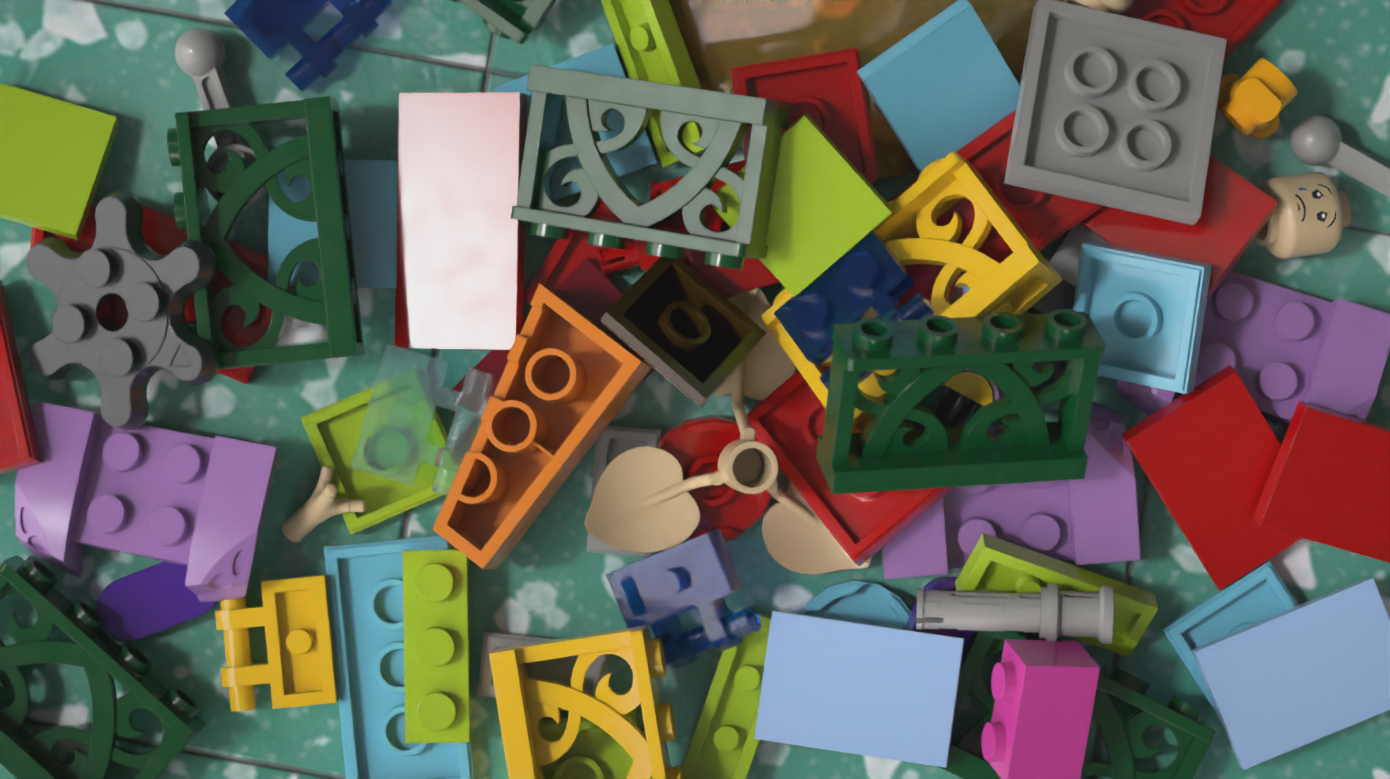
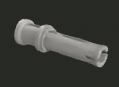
[916,584,1114,644]

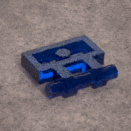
[224,0,393,92]
[774,230,936,389]
[606,528,761,669]

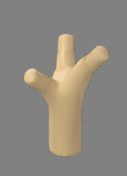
[282,466,366,542]

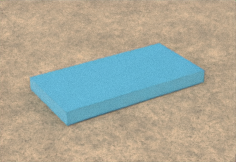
[324,535,475,779]

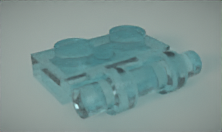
[350,344,493,496]

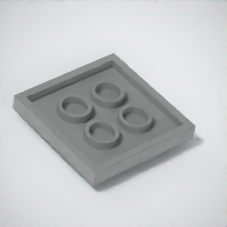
[1004,0,1227,226]

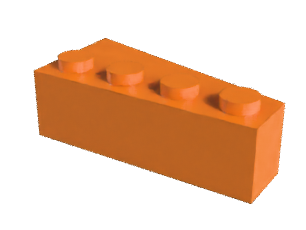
[432,283,652,570]

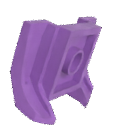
[1117,271,1390,425]
[882,399,1140,579]
[15,401,278,602]

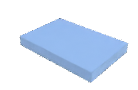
[1192,577,1390,770]
[754,611,965,768]

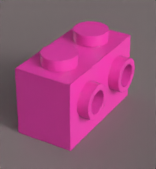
[981,639,1100,779]

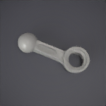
[175,27,267,207]
[1290,115,1390,198]

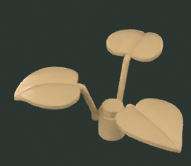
[584,288,871,575]

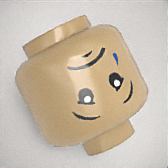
[1255,172,1351,259]

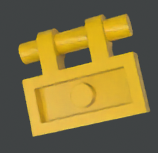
[215,574,338,712]

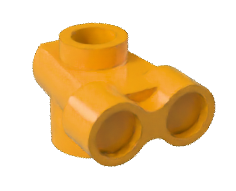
[1217,58,1298,140]

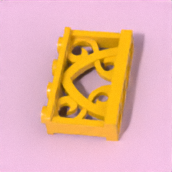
[760,151,1063,433]
[489,625,684,779]

